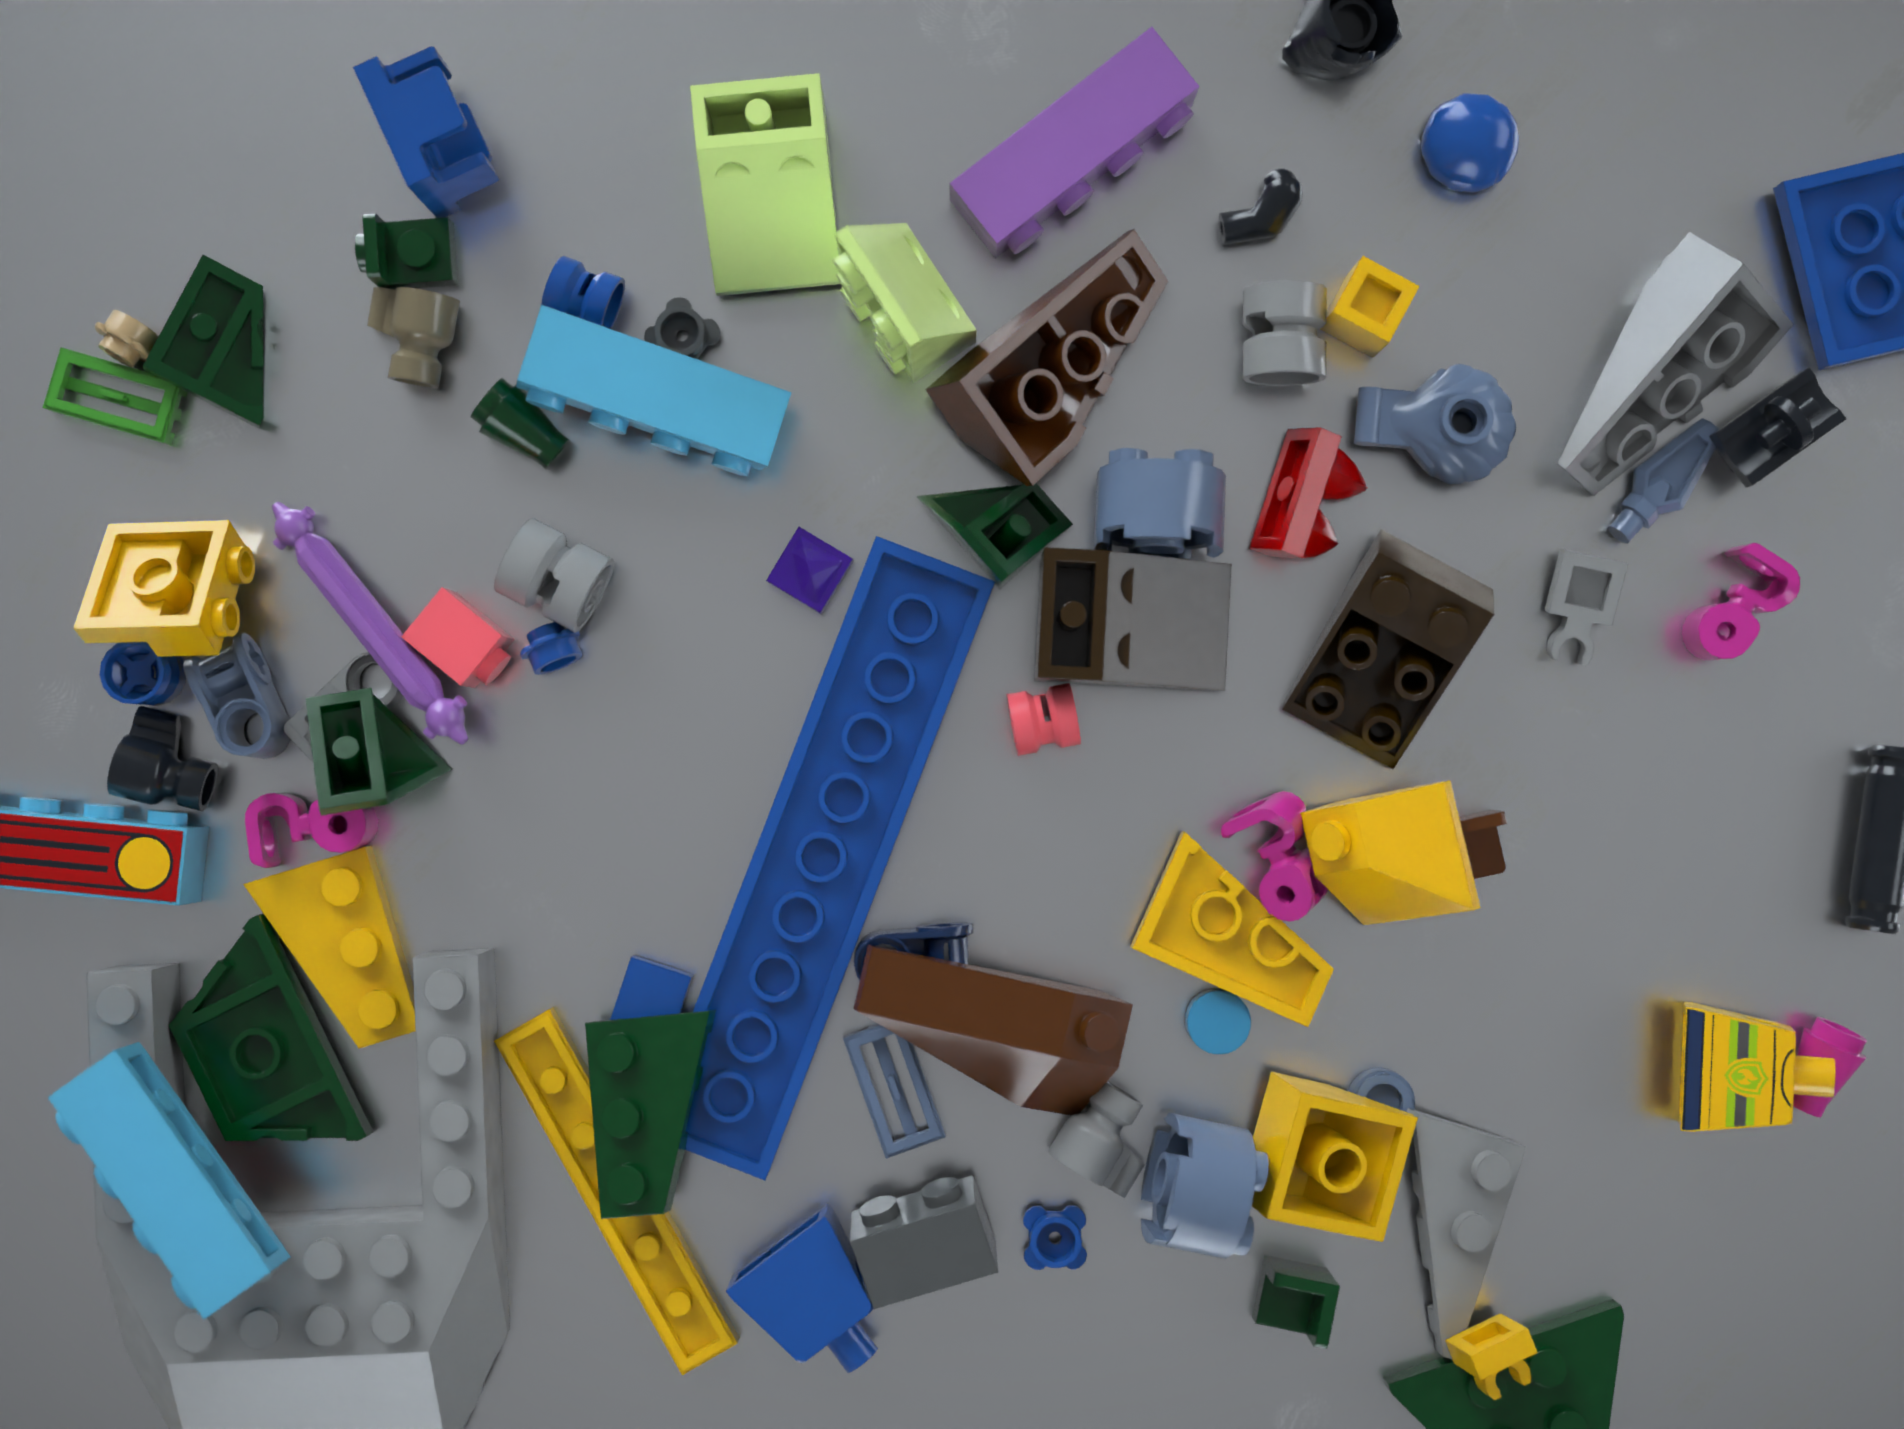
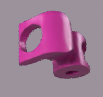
[1682,543,1800,660]
[1221,791,1328,922]
[245,793,379,868]

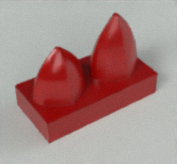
[1249,427,1367,558]

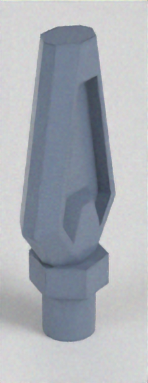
[1608,418,1719,544]

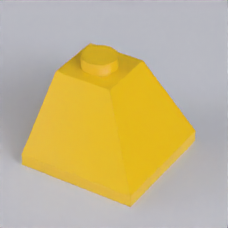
[1301,780,1481,925]

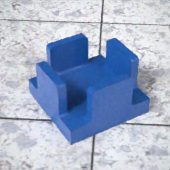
[353,46,499,218]

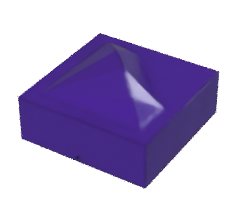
[766,526,854,615]

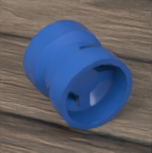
[541,256,625,329]
[100,642,186,706]

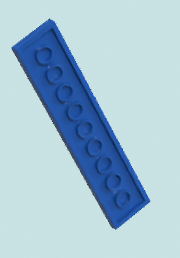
[685,536,995,1180]

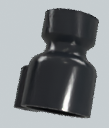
[107,706,218,812]

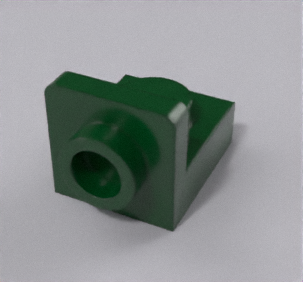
[355,213,458,290]

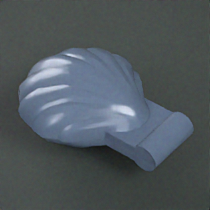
[1354,364,1516,484]

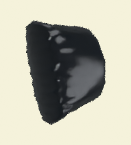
[1282,0,1403,80]

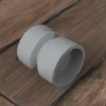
[1243,280,1327,386]
[494,518,614,633]

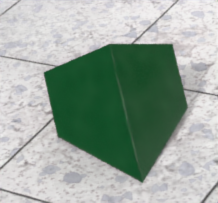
[917,483,1073,589]
[305,688,453,816]

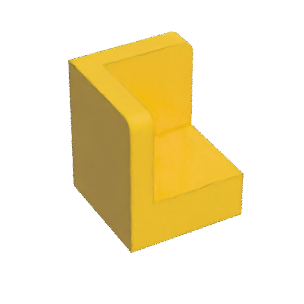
[1320,256,1420,357]

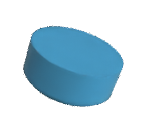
[1185,988,1251,1055]

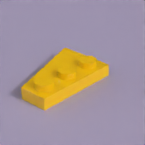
[1130,831,1334,1027]
[243,846,415,1049]

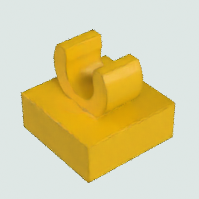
[1445,1313,1538,1400]

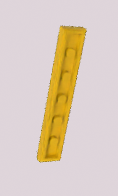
[494,1007,740,1375]

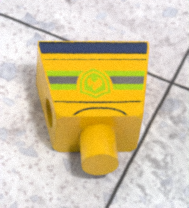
[1678,1001,1835,1132]

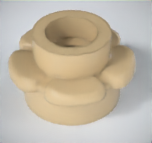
[95,310,158,367]

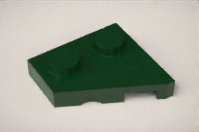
[143,255,264,428]

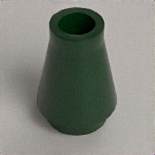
[470,378,569,469]

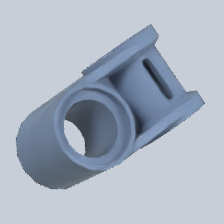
[183,632,291,759]

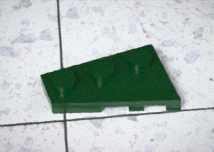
[585,1010,716,1219]

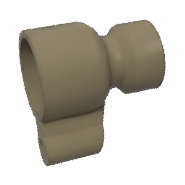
[367,287,460,388]

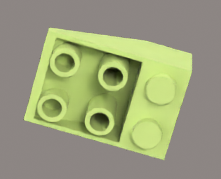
[690,73,840,296]
[833,223,977,384]

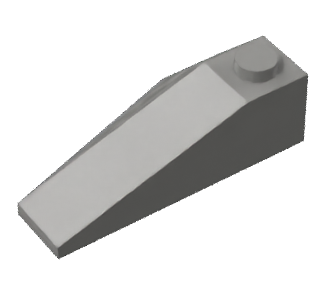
[1557,232,1794,495]

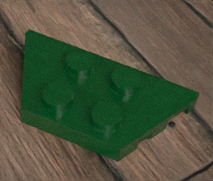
[169,914,373,1141]
[1383,1299,1624,1429]

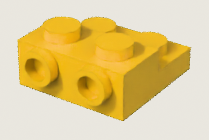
[73,520,255,657]

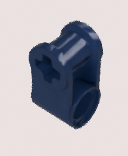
[854,923,974,980]

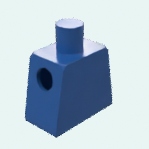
[726,1203,878,1373]

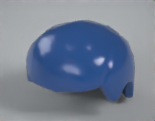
[1421,93,1519,193]

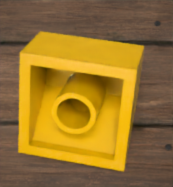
[1252,1072,1418,1242]

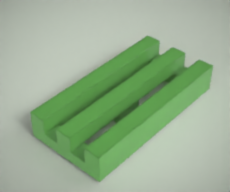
[43,347,188,446]

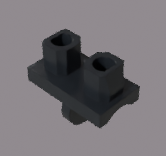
[1709,367,1846,488]

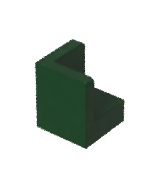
[1252,1255,1340,1349]

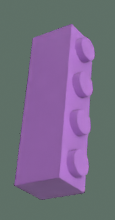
[949,26,1199,259]

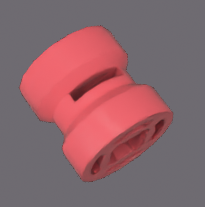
[1006,683,1081,756]

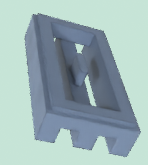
[843,1024,946,1159]

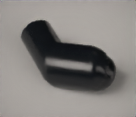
[1219,169,1303,245]

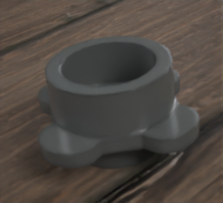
[644,297,720,360]

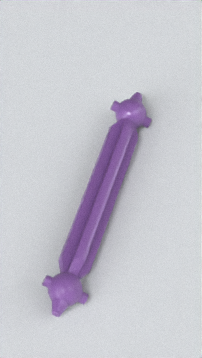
[272,502,468,745]

